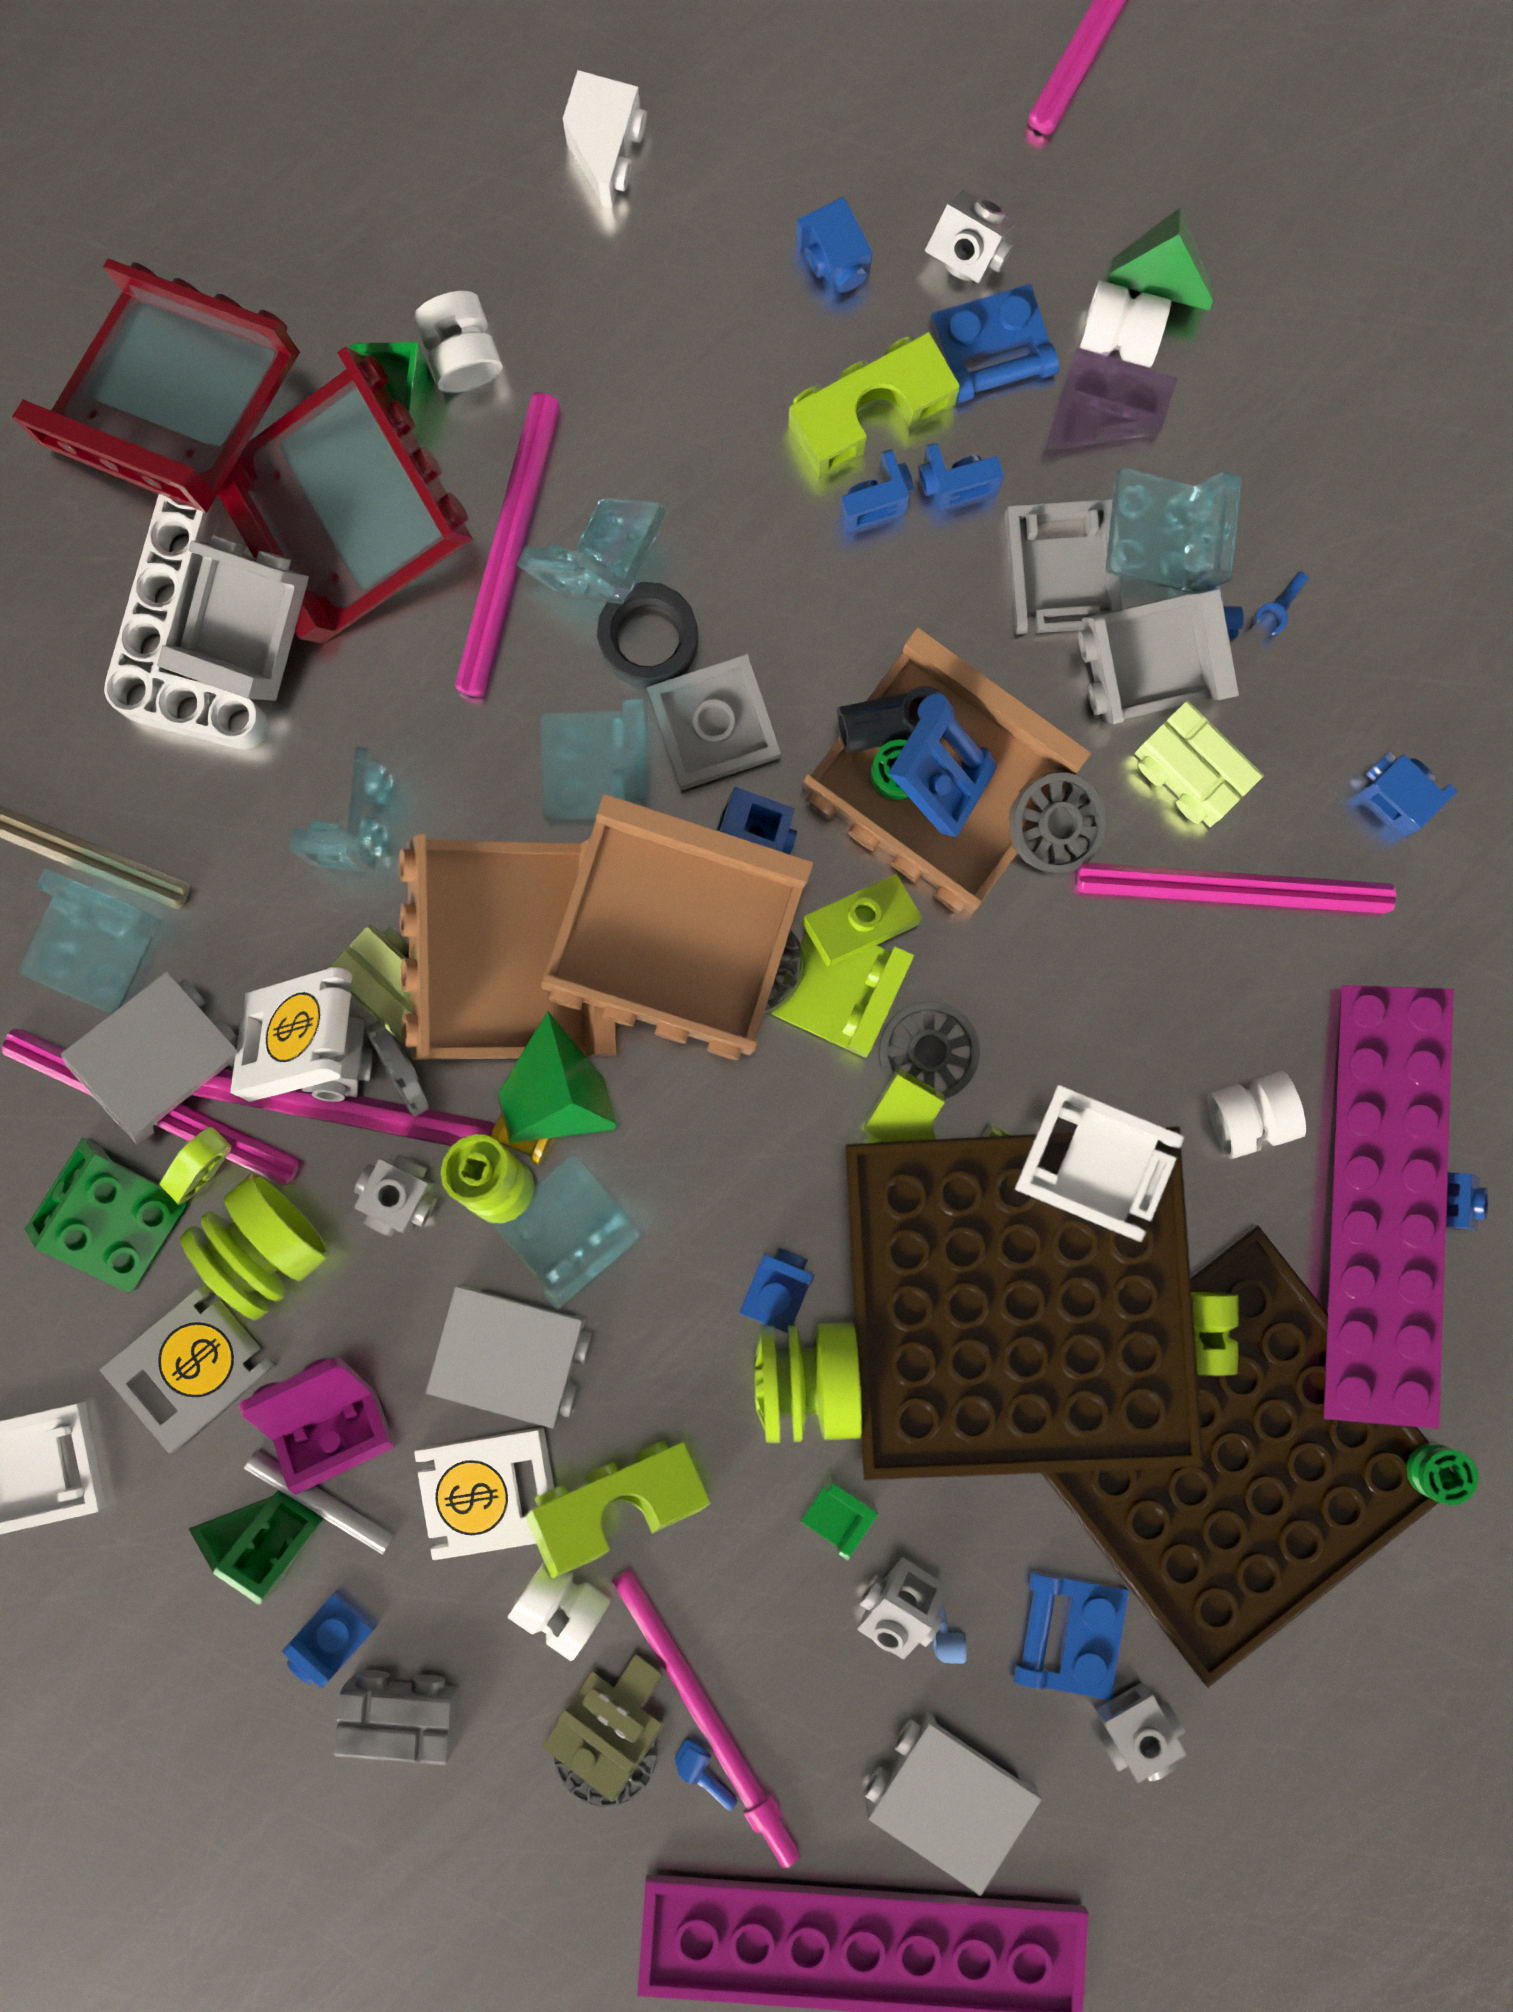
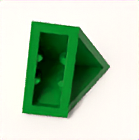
[1108,207,1213,311]
[348,342,435,442]
[498,1011,616,1143]
[188,1490,323,1605]

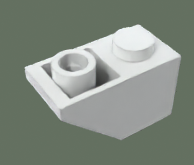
[563,70,647,208]

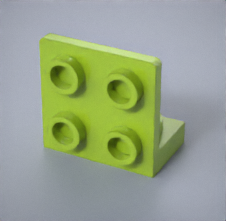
[770,931,914,1058]

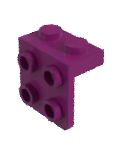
[239,1358,395,1495]

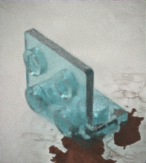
[1105,468,1242,593]
[517,498,667,604]
[541,699,649,820]
[289,747,392,872]
[19,868,162,1014]
[494,1156,644,1310]

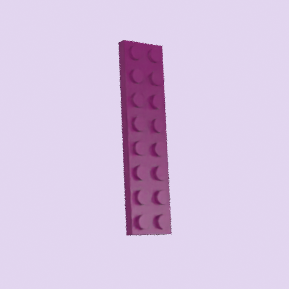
[1324,985,1454,1429]
[637,1875,1089,2012]

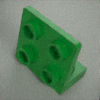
[25,1137,186,1293]

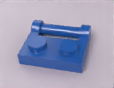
[930,284,1059,404]
[888,693,997,837]
[1013,1570,1129,1700]

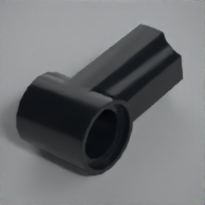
[837,686,943,754]

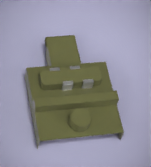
[542,1655,665,1801]

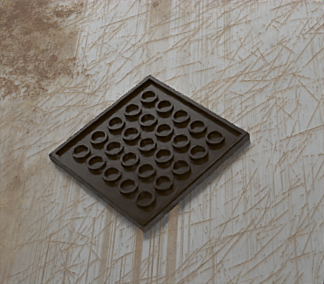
[845,1126,1204,1480]
[1041,1225,1453,1688]

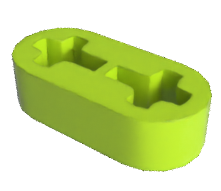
[159,1126,232,1205]

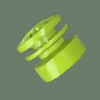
[180,1173,330,1321]
[754,1322,861,1443]

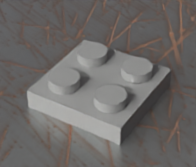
[647,654,781,791]

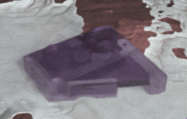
[1045,347,1177,451]

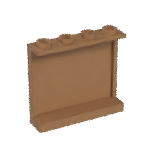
[802,627,1091,914]
[541,793,814,1060]
[399,834,616,1060]

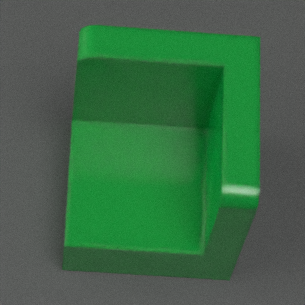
[800,1473,879,1560]

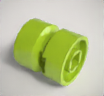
[440,1134,535,1224]
[1192,1292,1238,1375]

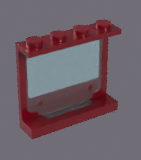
[12,258,300,513]
[211,346,473,643]

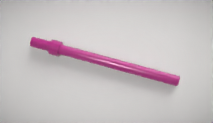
[611,1568,801,1868]

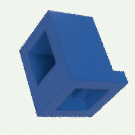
[796,197,873,292]
[1359,751,1458,837]
[716,787,797,854]

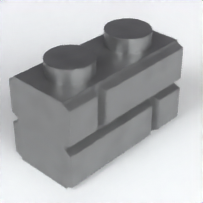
[334,1670,458,1766]

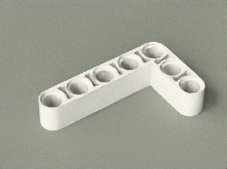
[104,494,268,749]

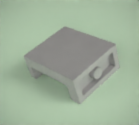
[157,535,309,701]
[1078,589,1239,724]
[61,971,238,1146]
[426,1284,592,1428]
[864,1711,1042,1895]

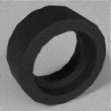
[597,582,698,689]

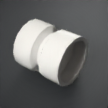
[1079,280,1171,368]
[414,291,503,393]
[1207,1071,1306,1159]
[507,1562,611,1661]

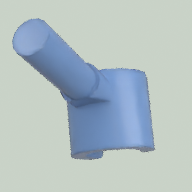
[933,1604,966,1664]

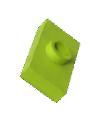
[802,874,923,968]

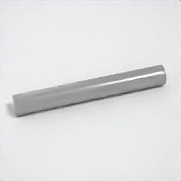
[245,1450,395,1555]

